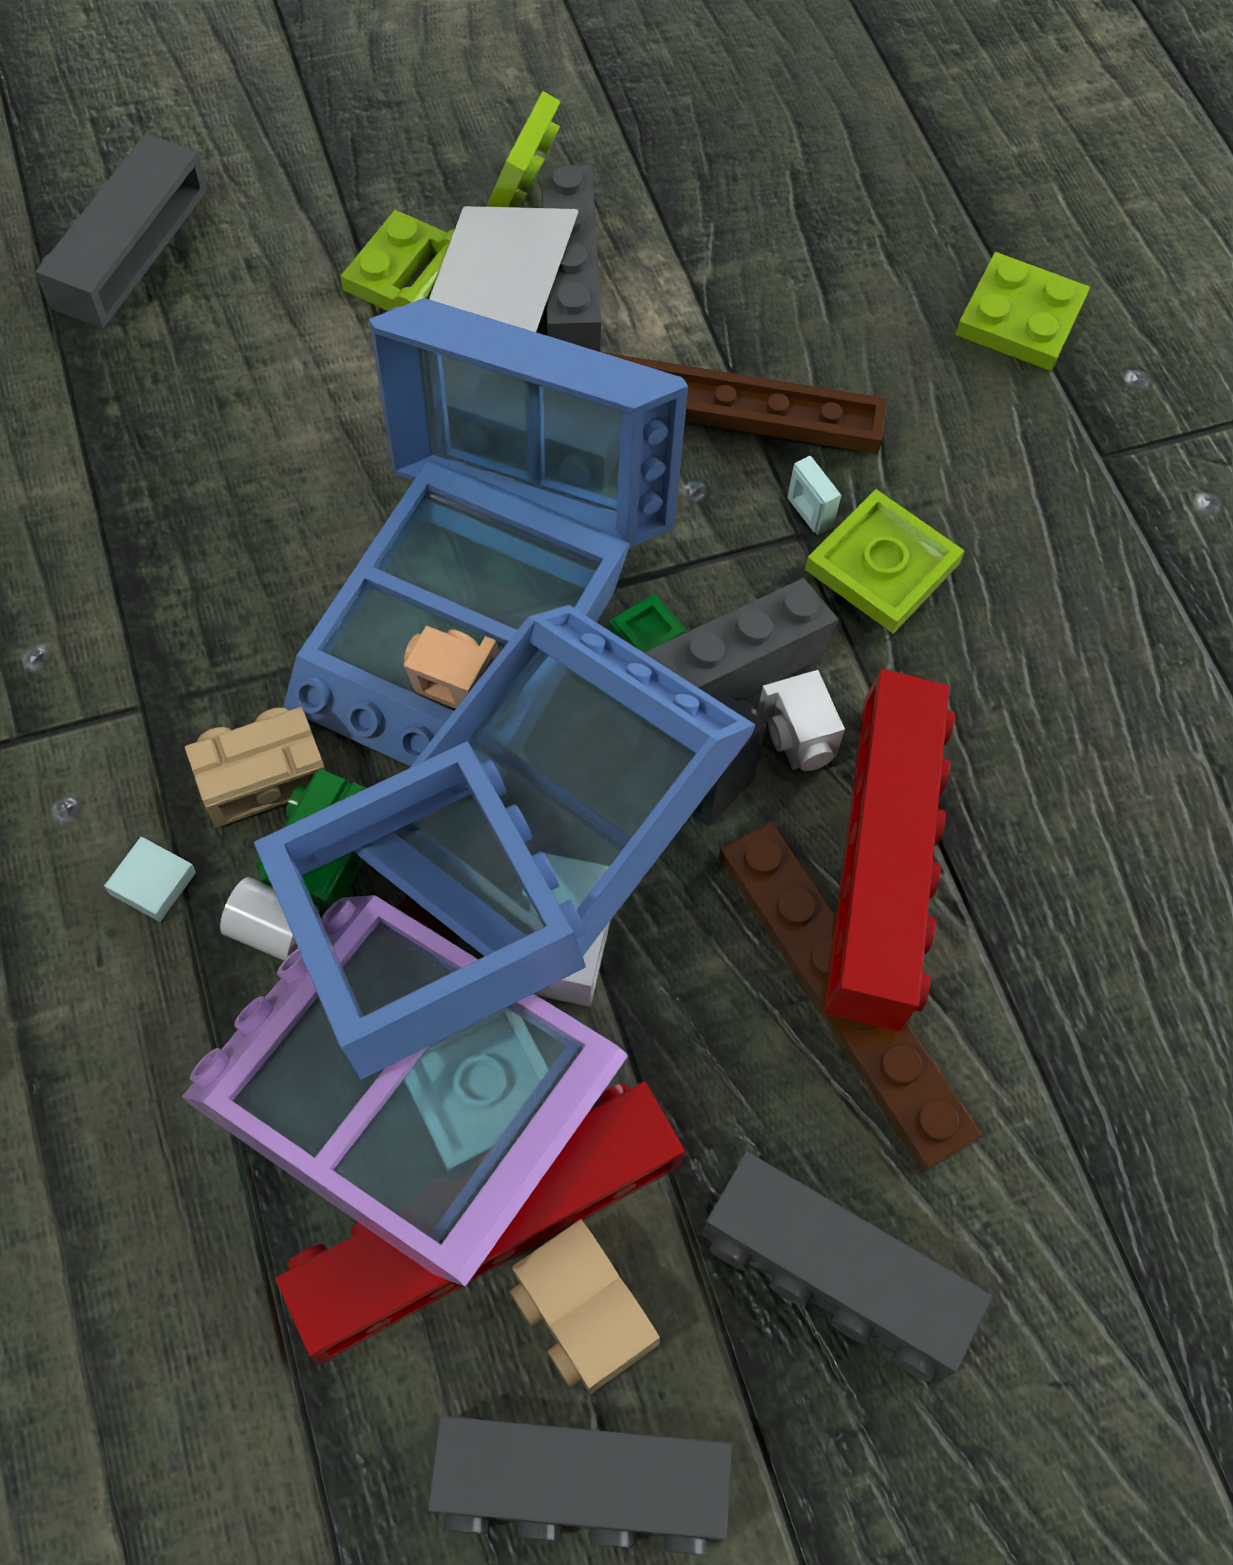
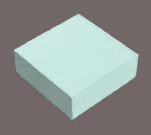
[787,456,841,535]
[104,837,196,922]

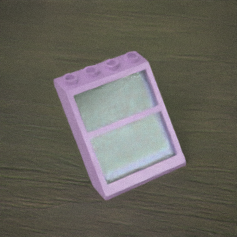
[182,895,628,1286]

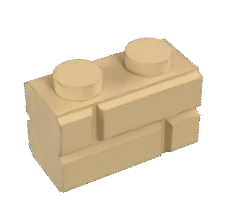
[185,707,325,828]

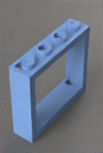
[254,741,587,1080]

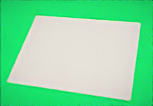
[429,206,578,332]

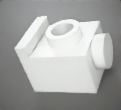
[757,670,845,771]

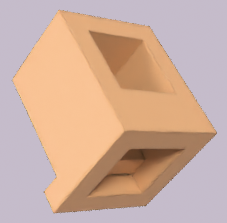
[403,626,500,709]

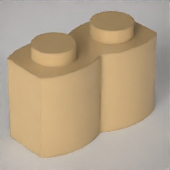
[509,1219,660,1395]

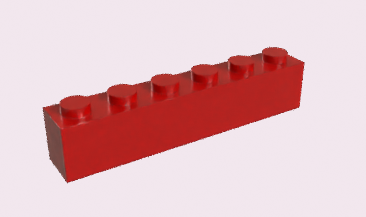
[824,668,955,1032]
[275,1081,685,1365]

